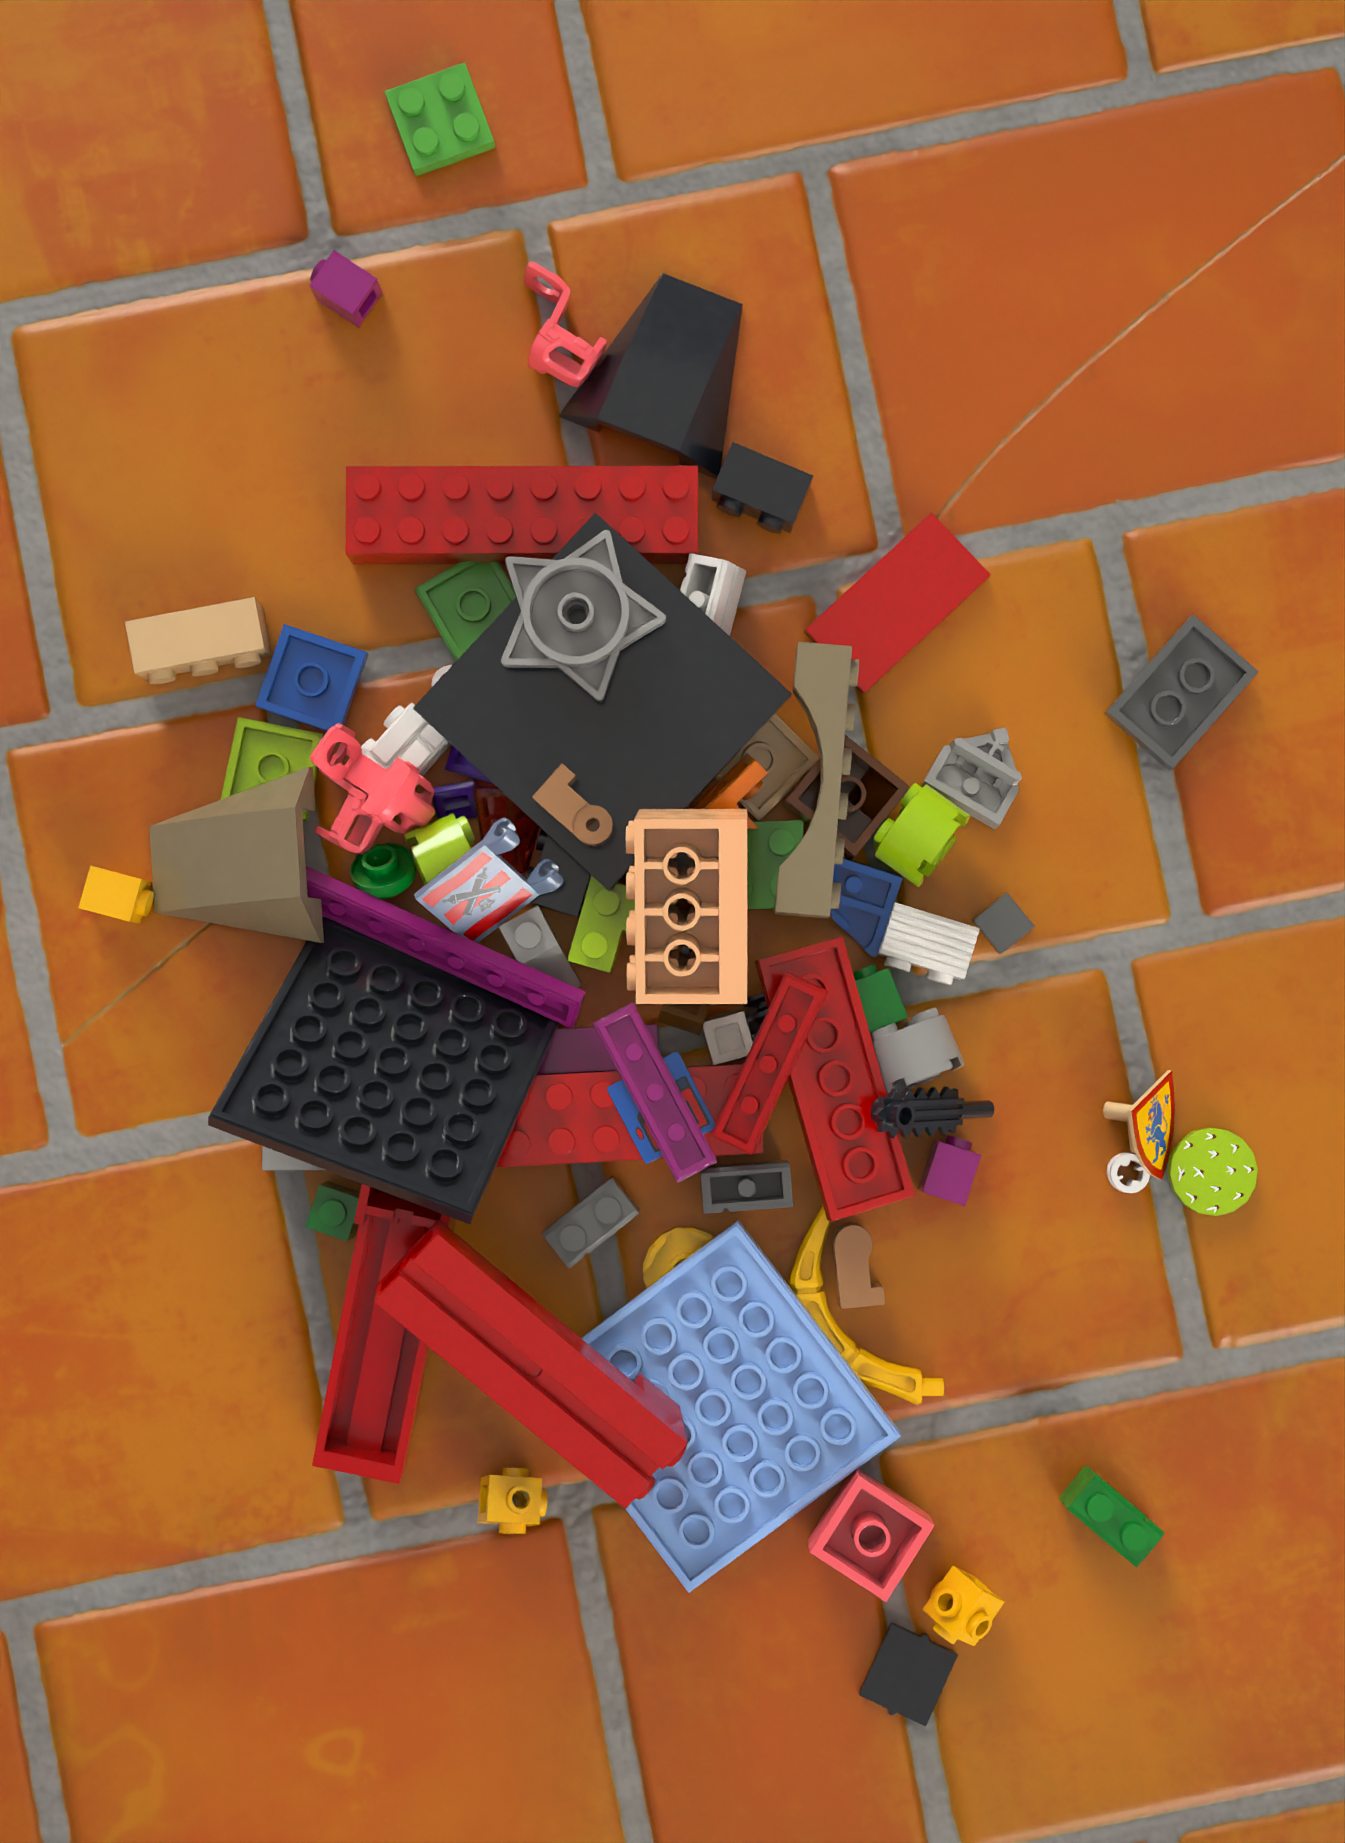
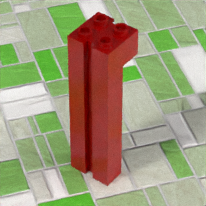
[312,1184,456,1484]
[374,1219,688,1509]

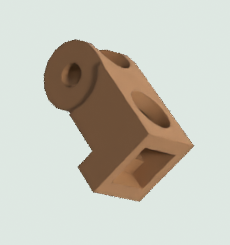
[532,763,613,847]
[832,1222,885,1309]

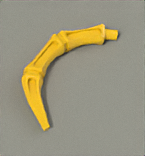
[789,1206,944,1405]

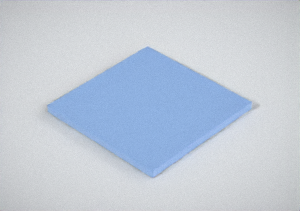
[581,1219,901,1593]

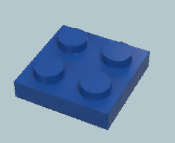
[255,624,368,732]

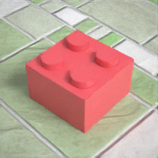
[807,1468,935,1602]

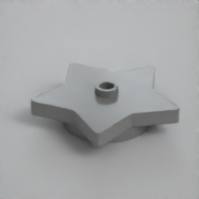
[501,530,666,702]

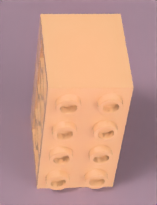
[626,809,748,1004]

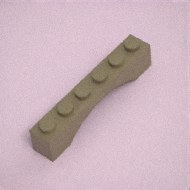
[774,642,859,919]

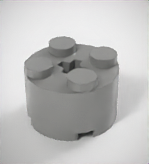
[871,1007,965,1096]

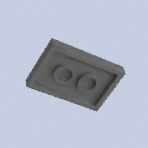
[1104,614,1259,771]

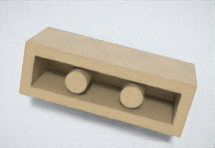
[125,597,272,684]

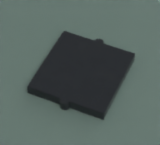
[859,1622,958,1727]

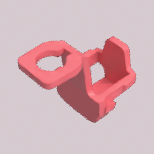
[524,261,607,387]
[314,723,384,855]
[310,726,435,835]

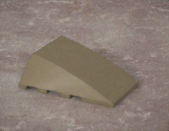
[149,767,324,943]

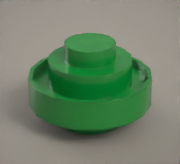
[350,843,416,899]

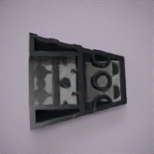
[559,273,743,479]

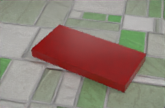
[804,512,991,695]

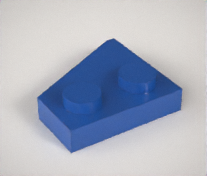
[830,857,903,957]

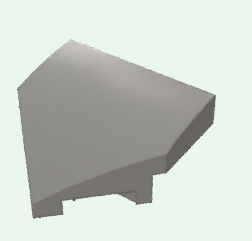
[921,727,1022,830]

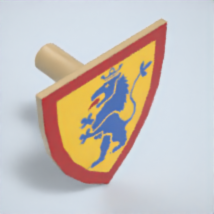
[1103,1070,1175,1180]

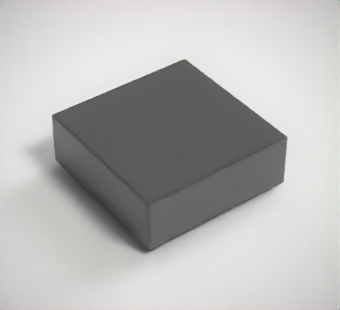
[972,893,1035,954]

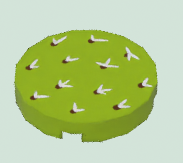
[1167,1127,1258,1216]

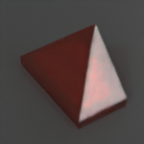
[473,786,540,873]

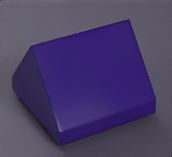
[432,779,482,819]

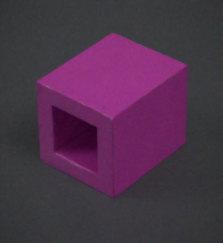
[309,250,383,328]
[918,1134,981,1206]

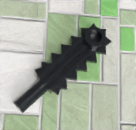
[871,1086,994,1139]

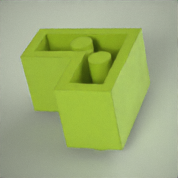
[567,875,676,974]

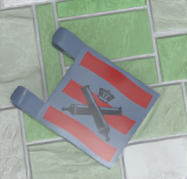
[414,818,564,943]

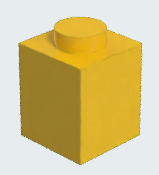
[78,865,154,924]

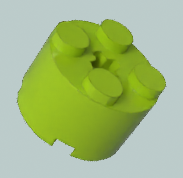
[873,783,970,887]
[404,813,475,886]

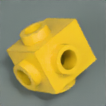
[477,1468,548,1534]
[922,1565,1004,1646]

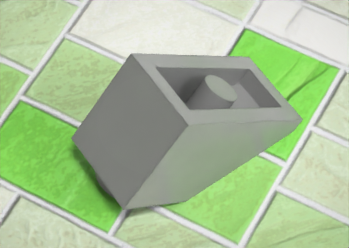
[499,906,581,988]

